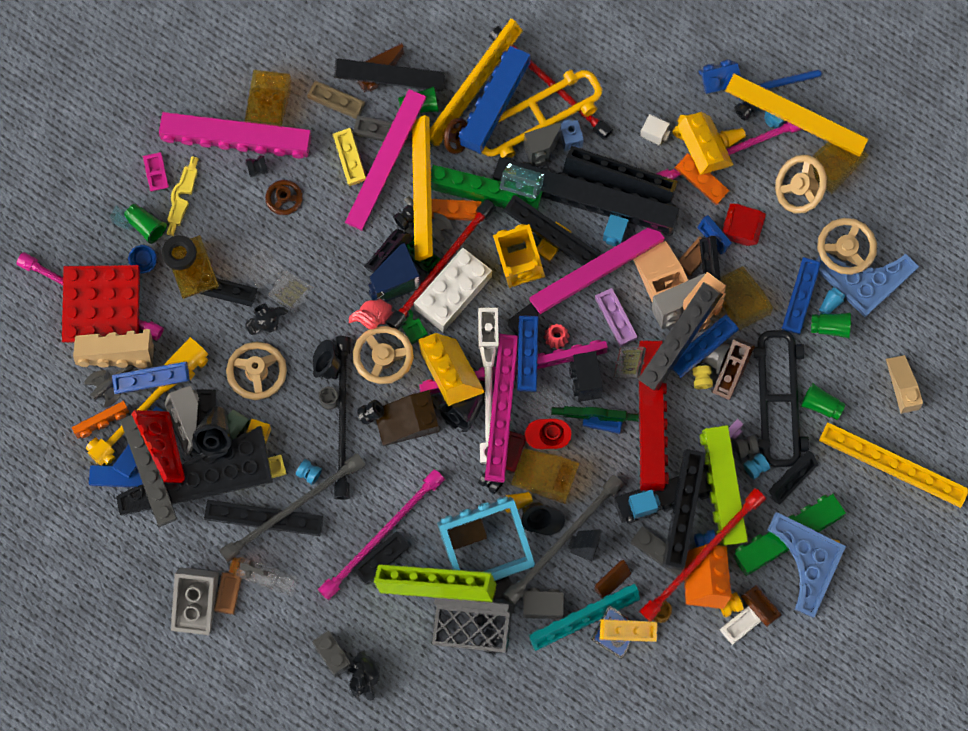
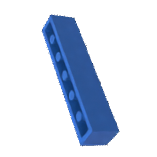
[459,46,531,154]

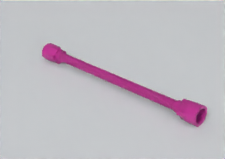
[655,121,802,180]
[16,252,164,341]
[318,469,445,600]

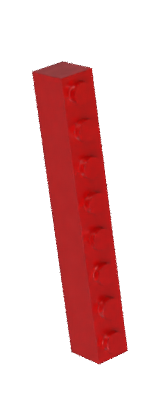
[638,341,669,491]

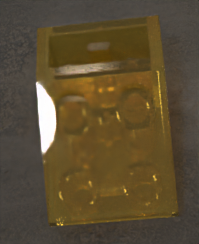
[245,70,292,127]
[172,235,219,299]
[511,449,579,504]

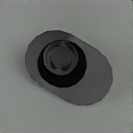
[313,340,341,379]
[521,502,565,535]

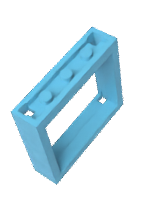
[437,496,535,580]

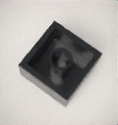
[569,351,603,402]

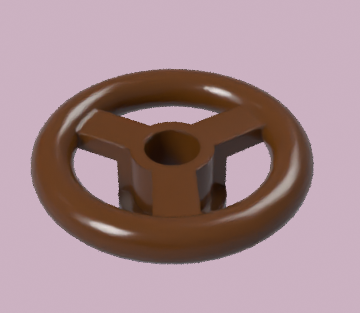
[443,117,468,154]
[265,180,303,215]

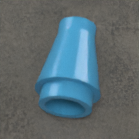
[819,287,845,314]

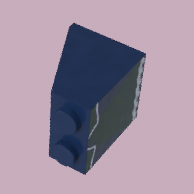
[368,243,420,302]

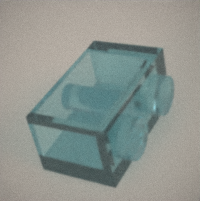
[499,164,545,199]

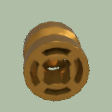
[653,601,672,623]

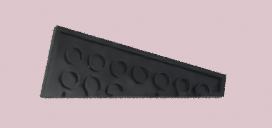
[116,426,273,516]

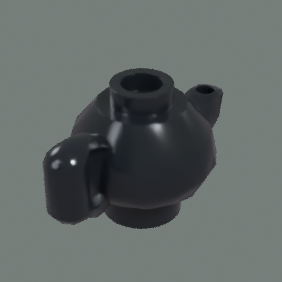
[245,303,288,335]

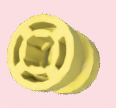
[692,365,713,389]

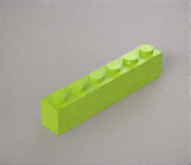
[700,425,748,546]
[374,565,497,602]

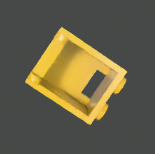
[493,224,545,288]

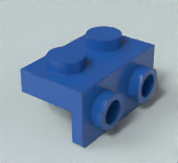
[699,59,741,94]

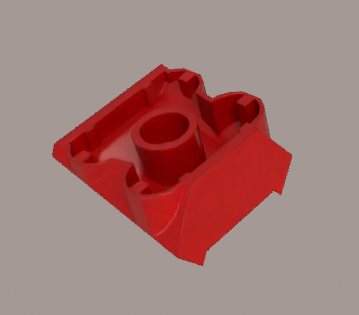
[722,204,766,246]

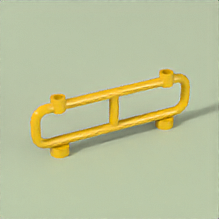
[482,70,602,158]

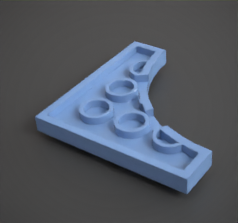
[816,253,919,318]
[768,512,846,618]

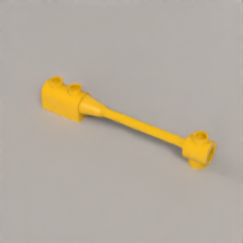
[86,337,208,466]

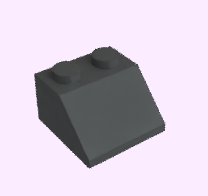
[524,122,561,167]

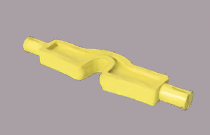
[166,156,199,236]

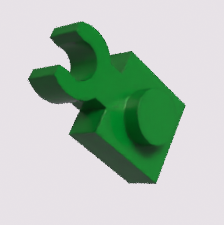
[402,309,428,344]

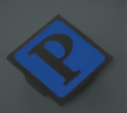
[591,605,633,660]

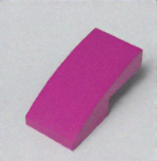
[143,152,169,192]

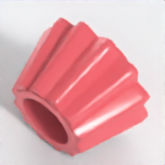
[544,324,570,349]

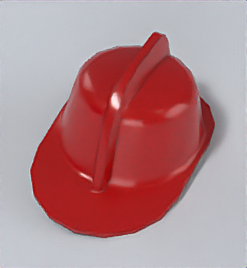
[525,419,572,449]

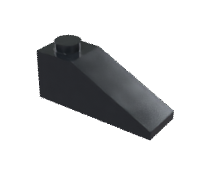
[568,529,602,561]

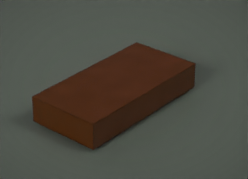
[741,585,782,627]

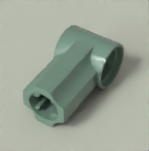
[227,410,250,440]

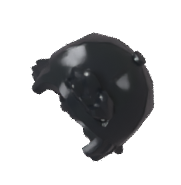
[348,650,380,701]

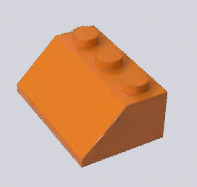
[683,544,732,609]

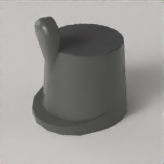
[700,342,731,375]

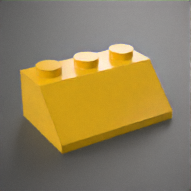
[678,112,733,175]

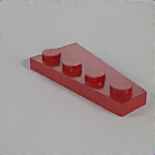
[131,410,185,483]

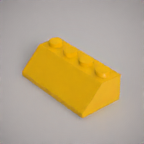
[418,333,484,406]

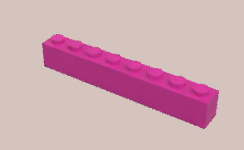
[159,112,311,159]

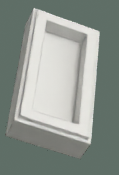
[720,606,762,645]

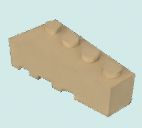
[73,329,154,368]

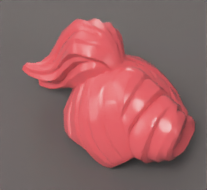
[349,298,393,329]

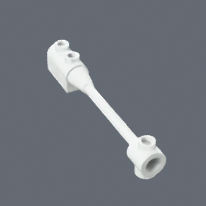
[478,308,498,464]

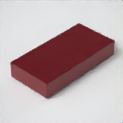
[506,431,526,473]

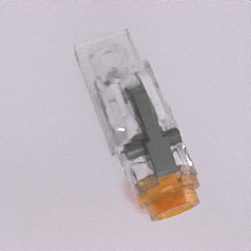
[229,557,299,597]

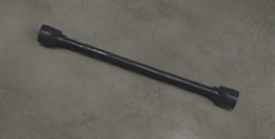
[334,336,351,500]

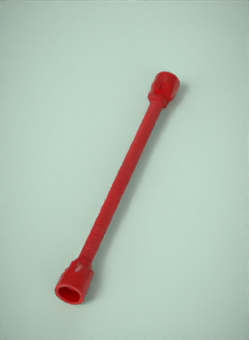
[639,488,766,622]

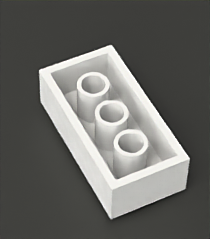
[414,248,492,333]

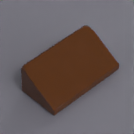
[594,560,631,599]

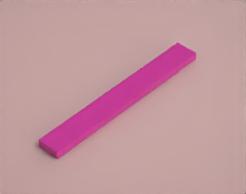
[345,89,426,231]
[529,228,664,314]
[485,333,518,483]

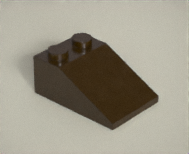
[376,390,439,446]

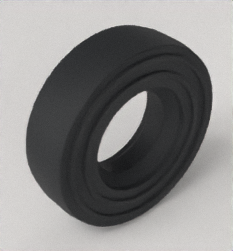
[162,235,197,270]

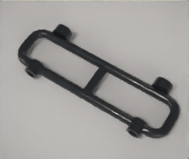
[753,330,809,467]

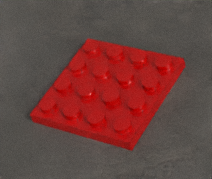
[62,265,140,343]

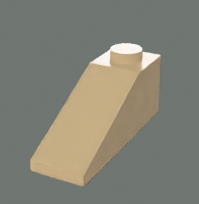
[886,355,923,413]

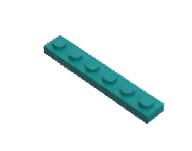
[529,583,640,651]

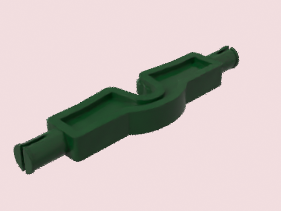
[551,406,639,422]

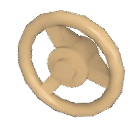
[775,155,827,214]
[817,218,877,275]
[353,326,414,384]
[226,341,287,400]

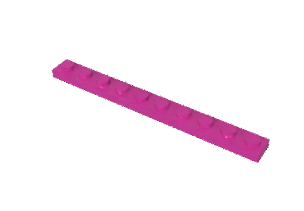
[419,340,608,395]

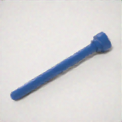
[738,70,822,100]

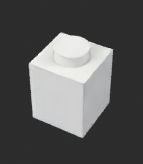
[640,114,671,146]

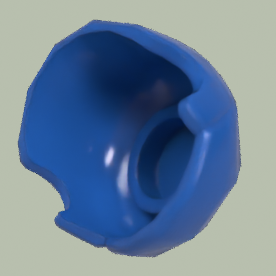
[128,245,157,274]

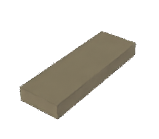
[307,81,365,119]

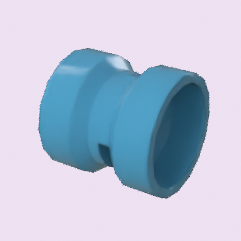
[743,453,770,480]
[295,459,322,485]

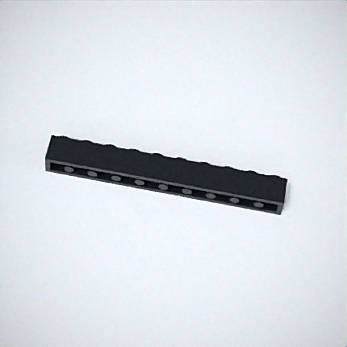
[493,157,679,235]

